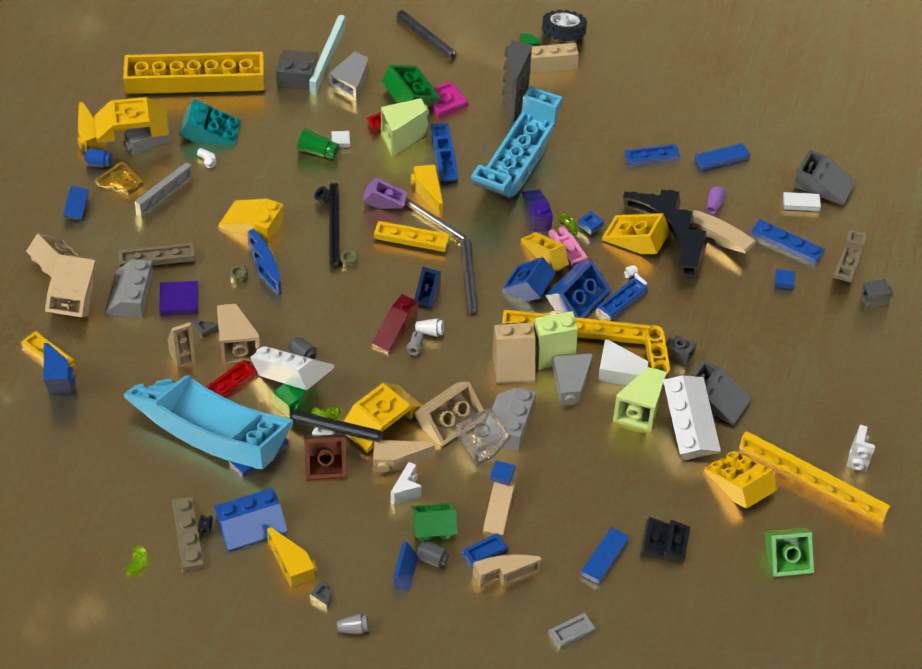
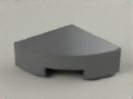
[192,320,219,338]
[310,580,331,609]

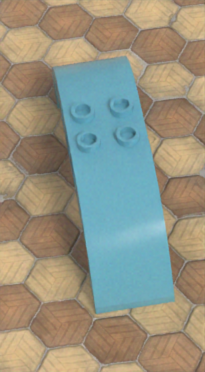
[471,86,563,198]

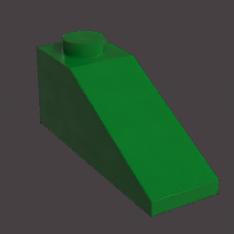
[272,384,312,418]

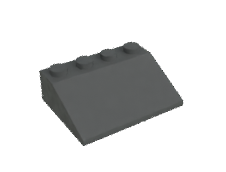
[502,40,532,130]

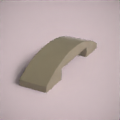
[833,229,868,283]

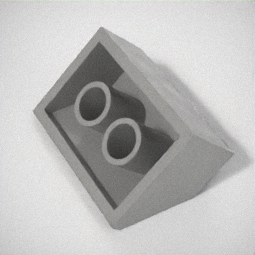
[105,259,153,318]
[481,387,536,451]

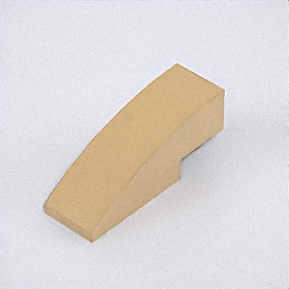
[483,473,517,537]
[473,555,541,587]

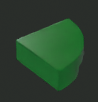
[520,33,540,47]

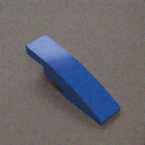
[430,123,458,182]
[248,228,282,295]

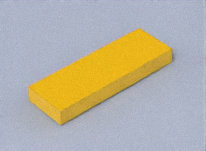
[21,331,76,367]

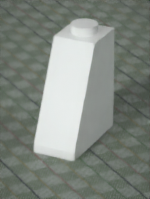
[598,340,648,386]

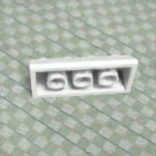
[251,346,335,390]
[663,375,721,461]

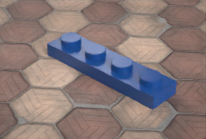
[751,219,825,265]

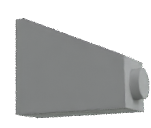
[329,51,369,100]
[123,126,172,156]
[552,353,592,405]

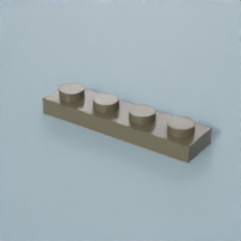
[118,242,195,267]
[172,497,204,572]

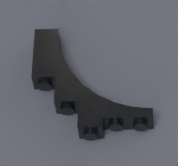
[623,190,708,278]

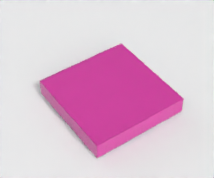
[430,81,469,118]

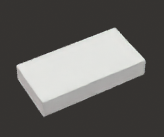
[783,192,821,211]

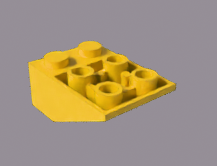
[704,451,777,509]

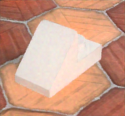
[391,462,422,505]

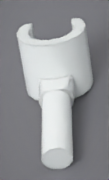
[624,265,648,286]

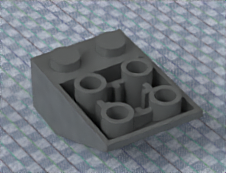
[793,150,856,206]
[691,360,752,425]

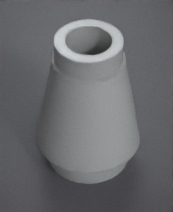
[337,613,369,635]

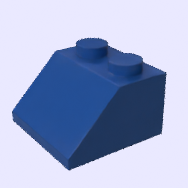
[501,257,556,302]
[43,343,76,394]

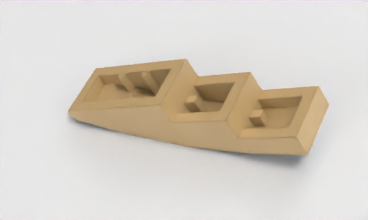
[693,210,756,253]

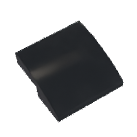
[640,517,690,562]

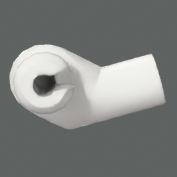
[197,148,216,168]

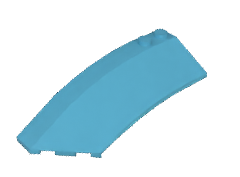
[124,375,293,469]

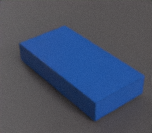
[462,533,508,569]

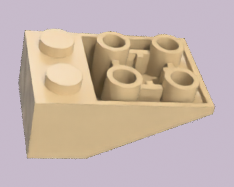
[45,254,96,317]

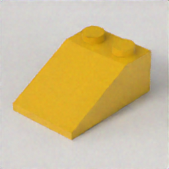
[219,199,284,243]
[602,213,670,254]

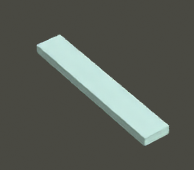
[309,15,345,95]

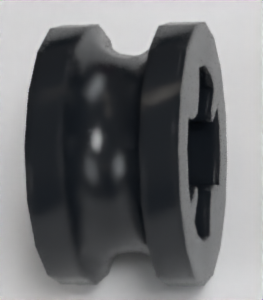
[314,186,332,204]
[198,514,213,534]

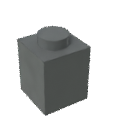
[861,279,893,309]

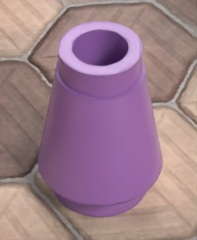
[706,187,726,214]

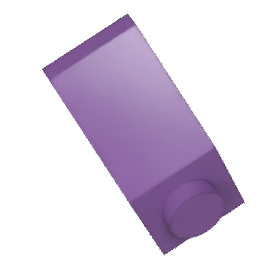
[363,178,407,209]

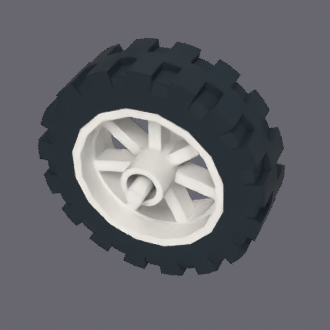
[542,10,587,41]

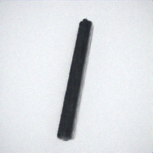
[329,183,340,267]

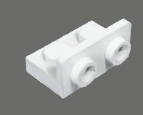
[846,425,876,471]

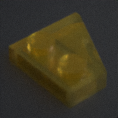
[94,161,144,195]

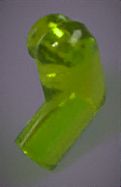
[557,212,578,236]
[311,406,342,419]
[123,547,147,576]

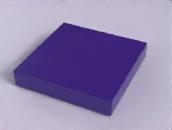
[159,281,198,315]

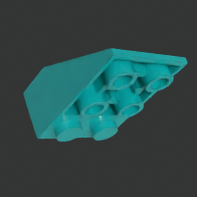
[179,98,241,146]

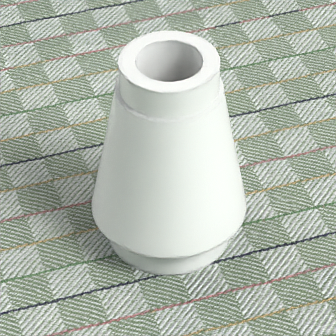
[415,318,444,337]

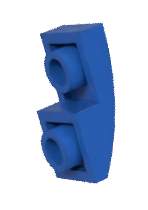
[63,185,89,221]

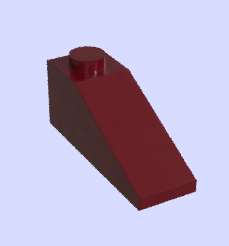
[372,294,418,354]

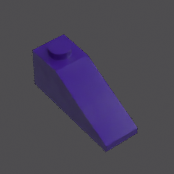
[522,189,553,232]

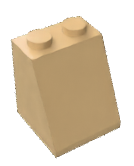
[217,304,260,366]
[492,323,535,385]

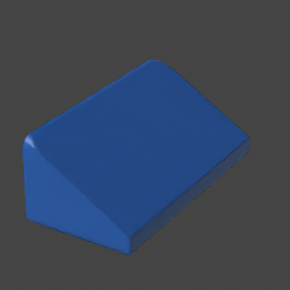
[394,542,418,590]

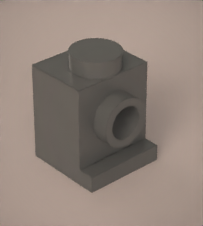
[666,335,697,367]

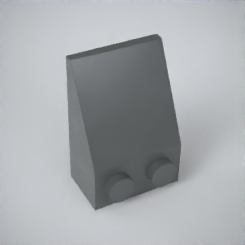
[276,50,318,89]

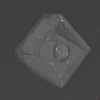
[455,407,510,467]

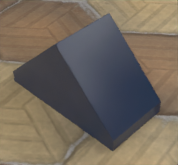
[414,267,441,308]

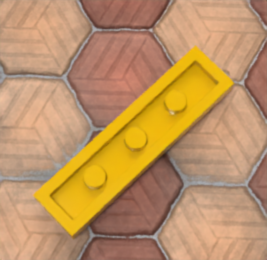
[374,221,450,252]

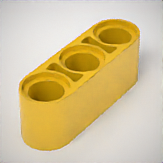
[645,325,670,379]

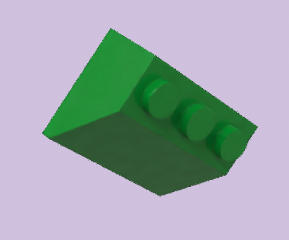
[382,65,441,108]

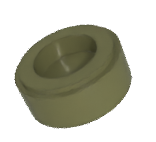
[340,250,358,268]
[229,265,248,283]

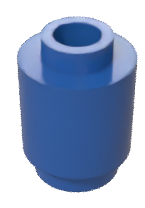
[84,148,112,168]

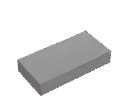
[548,613,597,650]

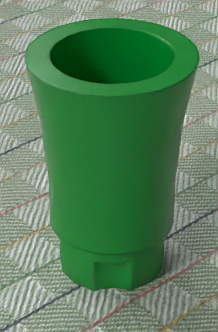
[297,128,339,160]

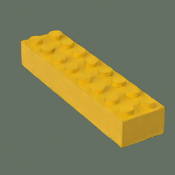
[123,52,264,94]

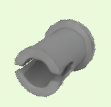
[407,331,424,356]

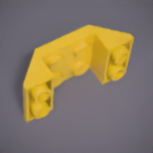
[95,97,169,143]
[343,383,423,453]

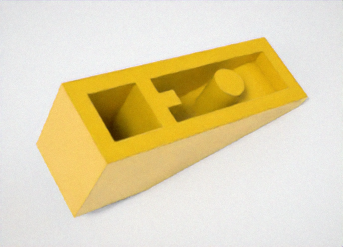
[77,102,107,151]
[410,164,443,216]
[521,232,569,272]
[267,527,317,588]

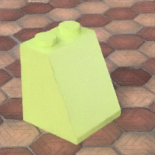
[381,98,429,156]
[533,311,578,370]
[613,367,667,432]

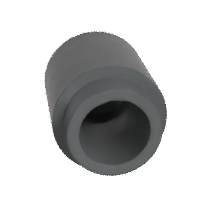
[289,337,317,359]
[417,541,449,568]

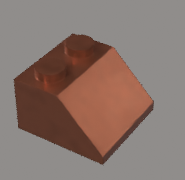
[305,434,347,479]

